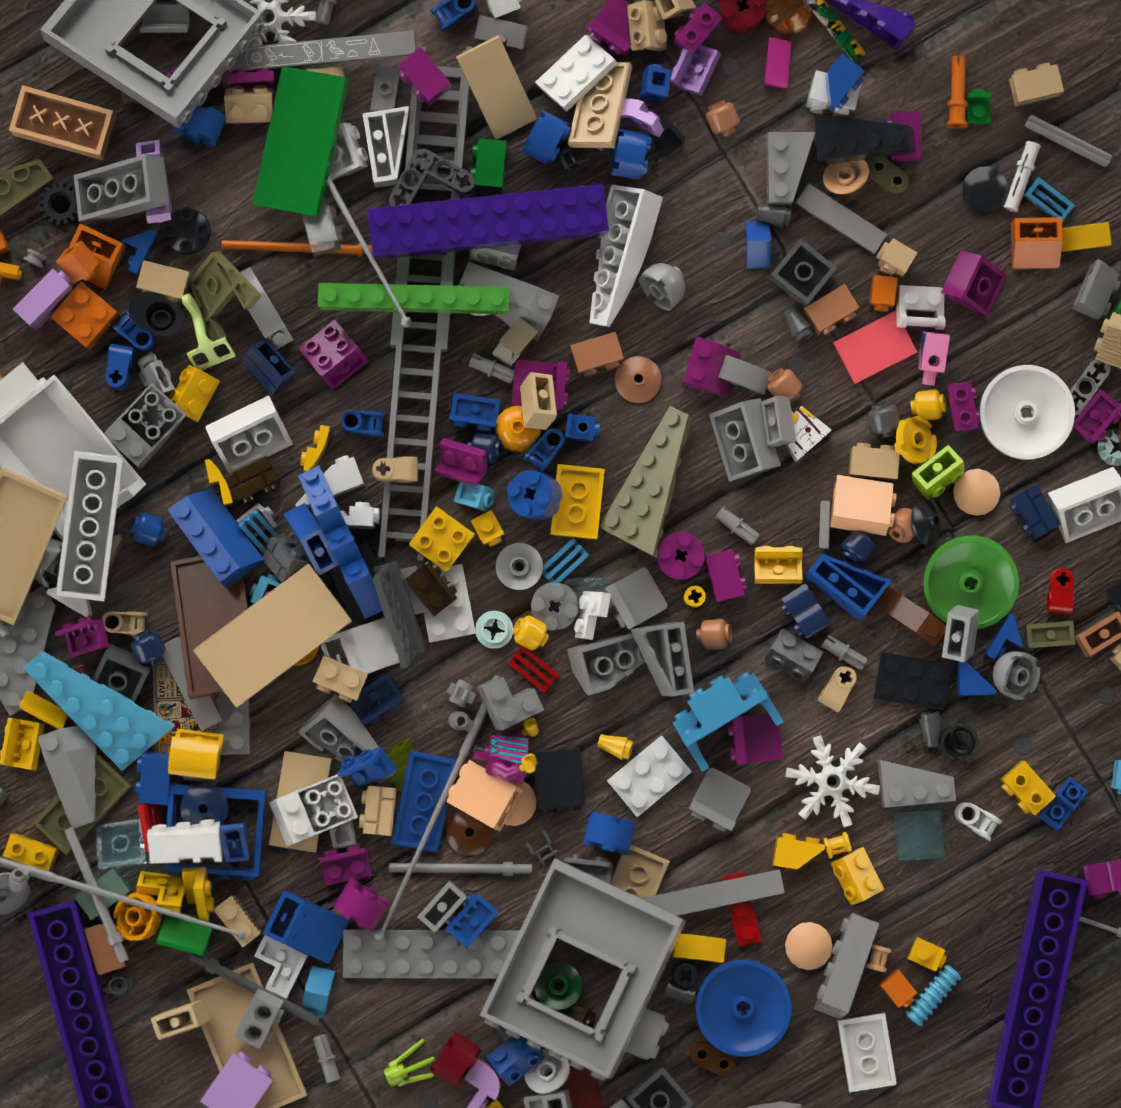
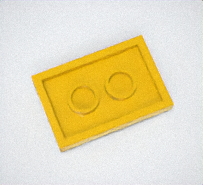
[550,464,605,540]

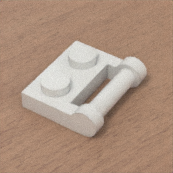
[896,285,946,330]

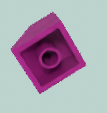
[941,250,1007,317]
[682,336,740,398]

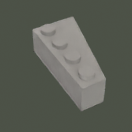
[814,913,879,1019]

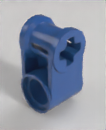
[430,0,476,32]
[111,309,156,353]
[105,344,135,391]
[341,410,387,438]
[523,429,564,473]

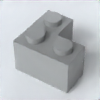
[477,677,544,730]

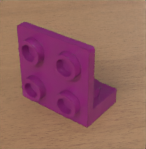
[299,320,369,391]

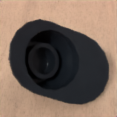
[128,292,184,337]

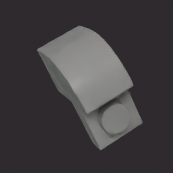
[523,1089,572,1108]

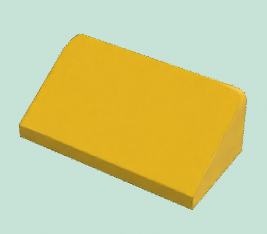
[19,691,68,729]

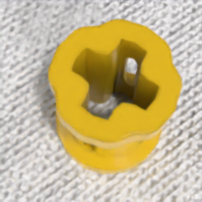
[683,586,706,608]
[823,832,852,859]

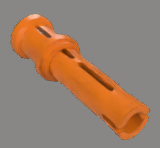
[946,56,968,129]

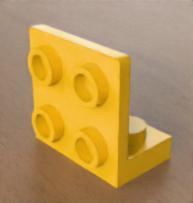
[409,506,475,572]

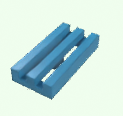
[1023,177,1076,222]
[238,509,280,554]
[542,538,589,583]

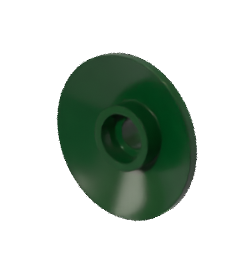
[535,962,582,1010]

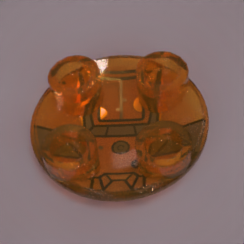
[765,0,812,34]

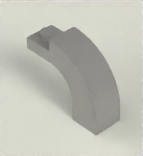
[240,267,293,349]

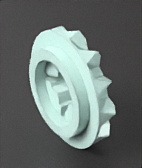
[1098,429,1121,466]
[475,611,513,648]

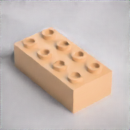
[9,85,117,161]

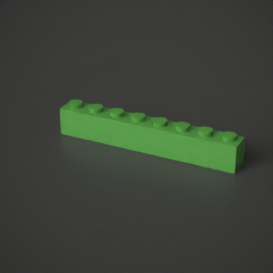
[318,283,510,314]

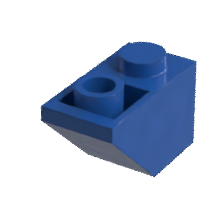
[825,54,864,112]

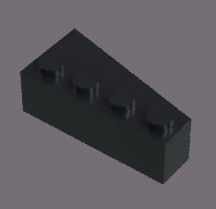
[814,114,916,165]

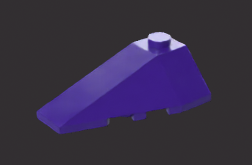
[826,0,916,51]

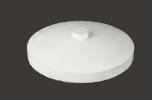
[979,365,1075,460]

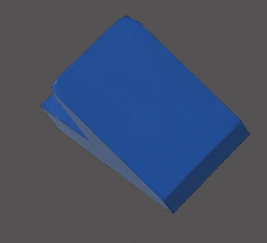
[122,230,160,277]
[984,613,1023,660]

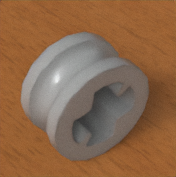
[23,249,47,268]

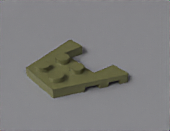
[190,251,262,349]

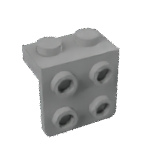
[605,568,667,630]
[688,768,751,833]

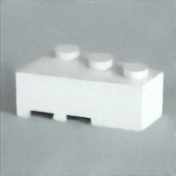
[363,106,410,188]

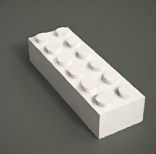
[56,451,123,601]

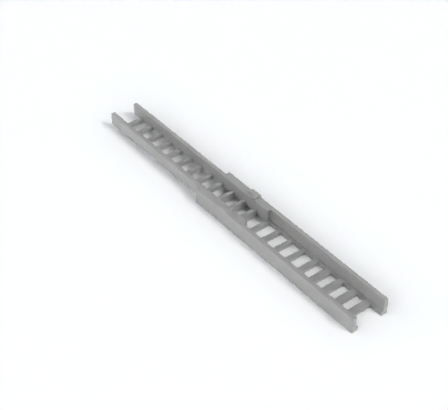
[378,42,472,561]

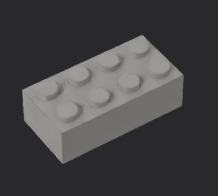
[74,154,169,224]

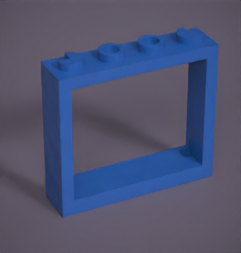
[163,784,267,881]

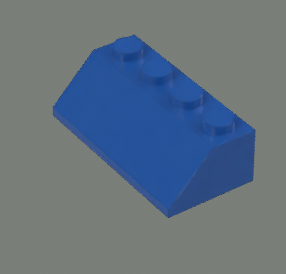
[168,488,265,589]

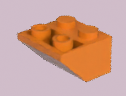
[1011,217,1063,269]
[69,224,126,290]

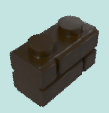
[224,456,280,505]

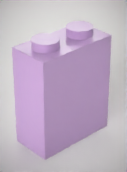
[13,269,75,332]
[200,1051,273,1108]

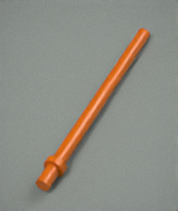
[222,240,371,257]

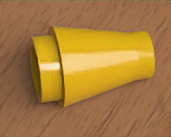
[597,734,634,760]

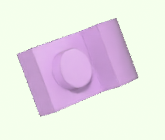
[465,1057,500,1108]

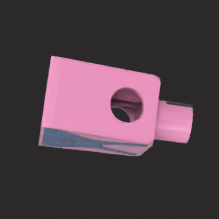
[918,331,950,386]

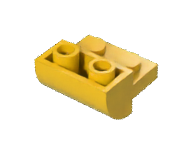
[168,729,224,779]

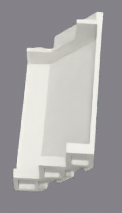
[0,362,146,541]

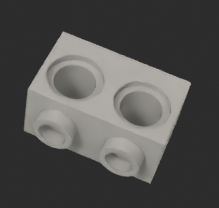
[234,988,284,1049]

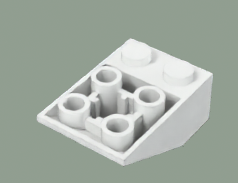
[321,618,400,674]
[269,775,358,847]

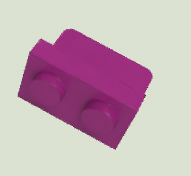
[586,0,631,58]
[226,68,276,126]
[511,360,570,412]
[727,713,783,764]

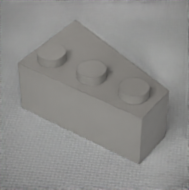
[766,132,815,207]
[630,622,694,697]
[877,760,956,808]

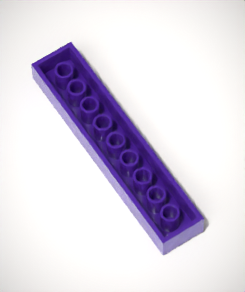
[367,184,609,260]
[986,869,1087,1108]
[28,900,135,1108]

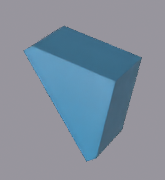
[302,966,335,1018]

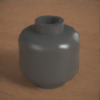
[868,401,901,437]

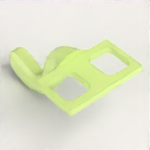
[182,293,236,370]

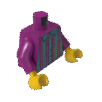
[473,717,539,784]

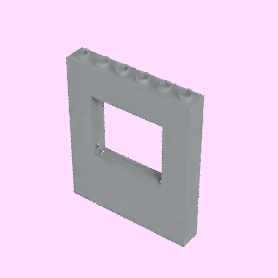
[40,0,264,129]
[480,858,686,1081]

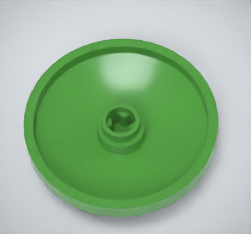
[923,536,1019,629]

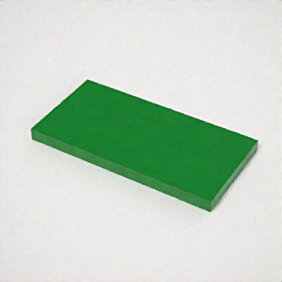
[253,66,349,218]

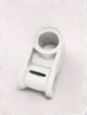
[955,802,1002,841]

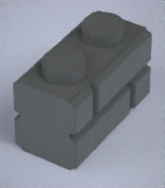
[263,536,311,583]

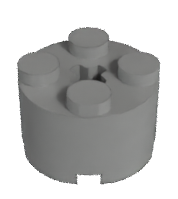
[625,1008,669,1060]

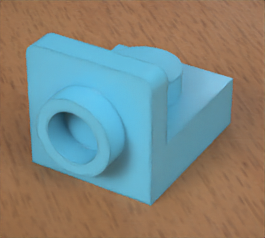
[454,481,494,512]

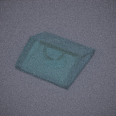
[894,810,945,861]
[96,819,147,870]

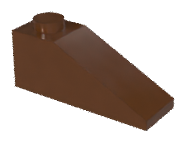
[874,586,946,647]

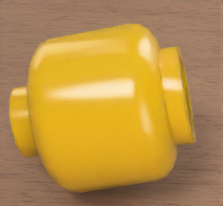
[911,389,946,421]
[512,615,549,650]

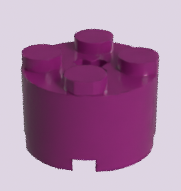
[657,532,705,581]
[333,878,391,932]

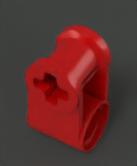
[1047,569,1074,614]

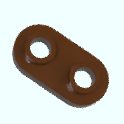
[690,1041,736,1076]

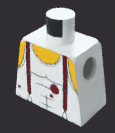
[785,406,831,462]

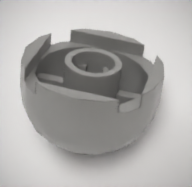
[639,263,686,311]
[34,539,63,588]
[992,651,1040,700]

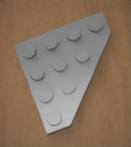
[0,586,56,716]

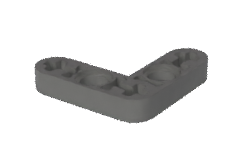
[389,149,475,206]

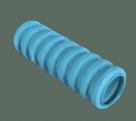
[905,965,961,1026]

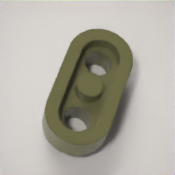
[867,157,909,195]

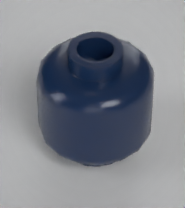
[467,432,504,464]
[840,531,875,565]
[131,629,166,666]

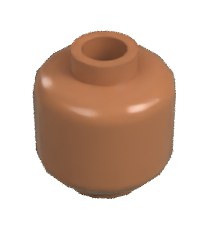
[706,100,740,137]
[767,368,802,404]
[887,508,915,543]
[696,619,732,651]

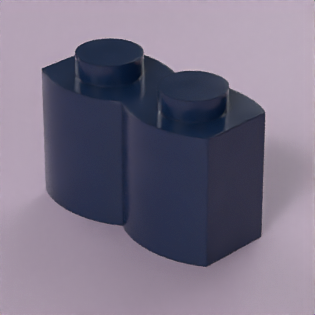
[780,583,831,639]

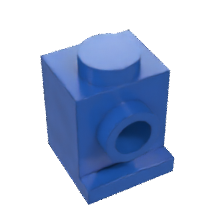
[638,64,671,104]
[565,413,600,442]

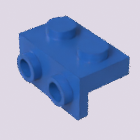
[449,393,501,432]
[487,1035,546,1086]

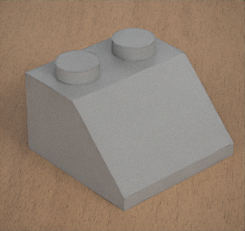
[1072,259,1120,320]

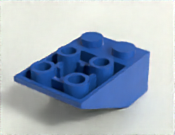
[263,890,350,964]

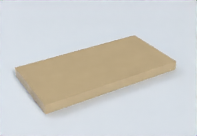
[0,467,68,625]
[193,563,352,708]
[187,962,308,1108]

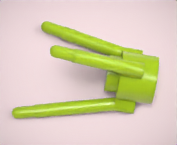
[384,1039,435,1087]

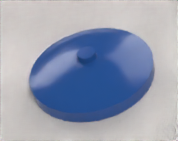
[695,960,791,1056]

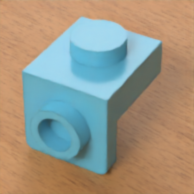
[249,574,281,604]

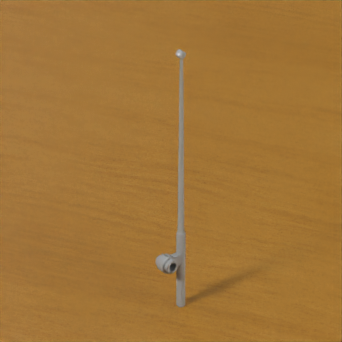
[327,176,411,327]
[374,675,499,940]
[0,857,246,940]

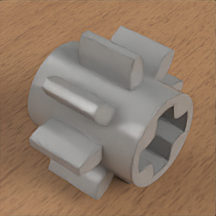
[447,679,477,708]

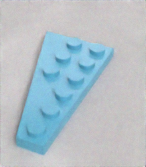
[24,651,175,771]

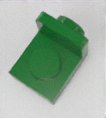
[966,89,992,125]

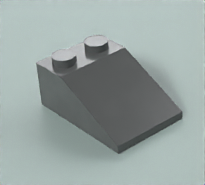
[92,643,151,703]

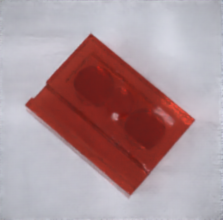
[563,1066,604,1108]

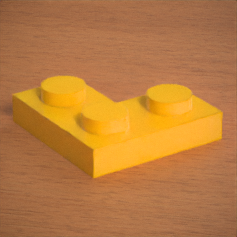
[136,871,185,913]

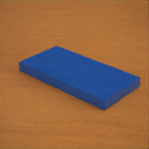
[391,750,457,853]

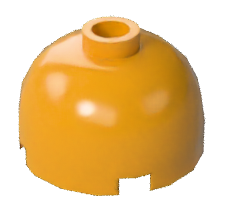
[495,406,541,453]
[114,893,163,941]

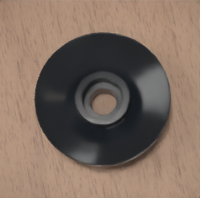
[911,499,941,546]

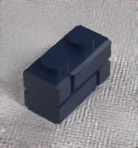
[242,338,297,395]
[1009,484,1060,540]

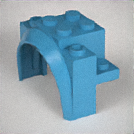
[673,672,784,772]

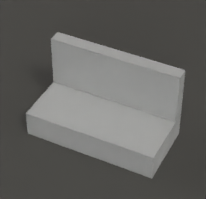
[140,2,190,33]

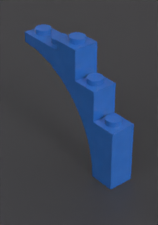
[298,465,383,619]

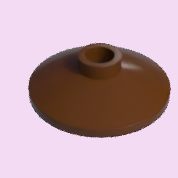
[446,810,494,856]

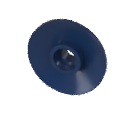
[181,784,229,826]

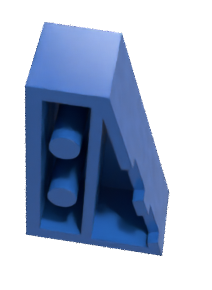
[803,554,892,621]

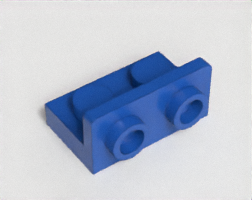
[337,747,397,788]
[444,893,498,948]

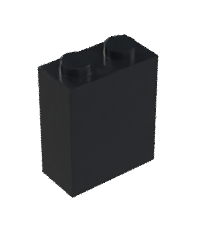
[532,748,585,814]

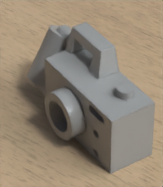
[138,352,175,396]

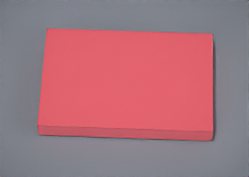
[833,311,917,385]

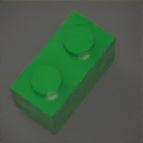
[471,138,507,191]

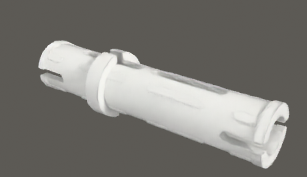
[1003,141,1041,212]

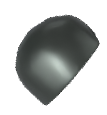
[941,723,979,760]

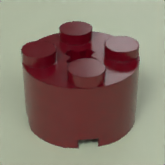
[718,0,766,35]
[429,1031,482,1088]

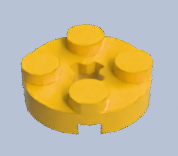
[895,416,937,464]

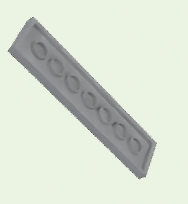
[343,930,520,979]

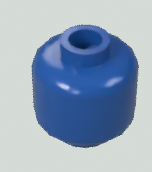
[130,512,167,547]

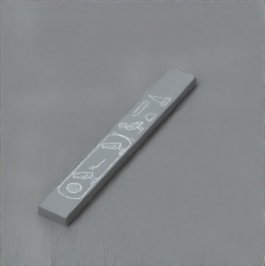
[230,30,416,73]

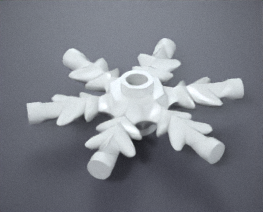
[249,0,316,47]
[785,735,880,827]

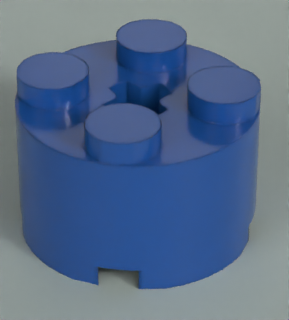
[171,105,226,148]
[521,110,570,165]
[610,129,652,180]
[507,470,562,520]
[583,811,636,855]

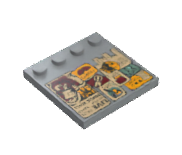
[153,662,250,755]

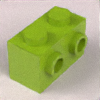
[912,445,964,500]

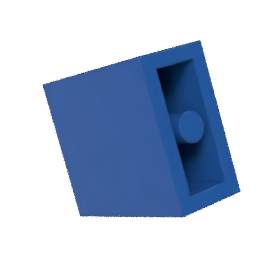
[284,503,339,576]

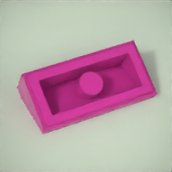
[764,37,792,89]

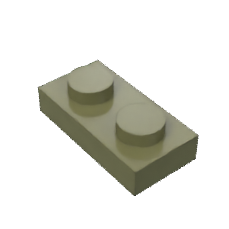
[1025,621,1075,649]

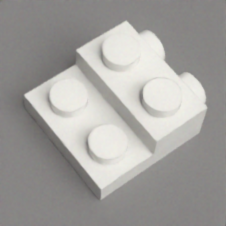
[329,122,368,181]
[341,502,380,530]

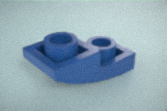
[1038,777,1088,831]

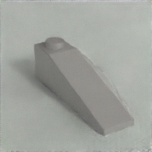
[459,262,559,341]
[567,632,646,695]
[298,694,396,784]
[38,726,97,829]

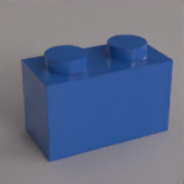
[136,751,172,805]

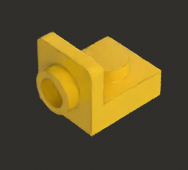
[471,510,505,547]
[907,937,947,972]

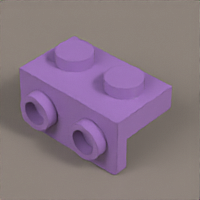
[670,45,721,96]

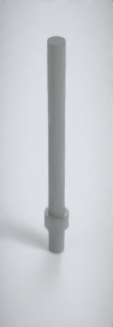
[64,827,129,963]
[389,862,532,876]

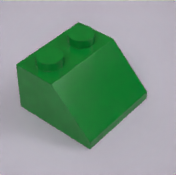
[156,912,214,956]

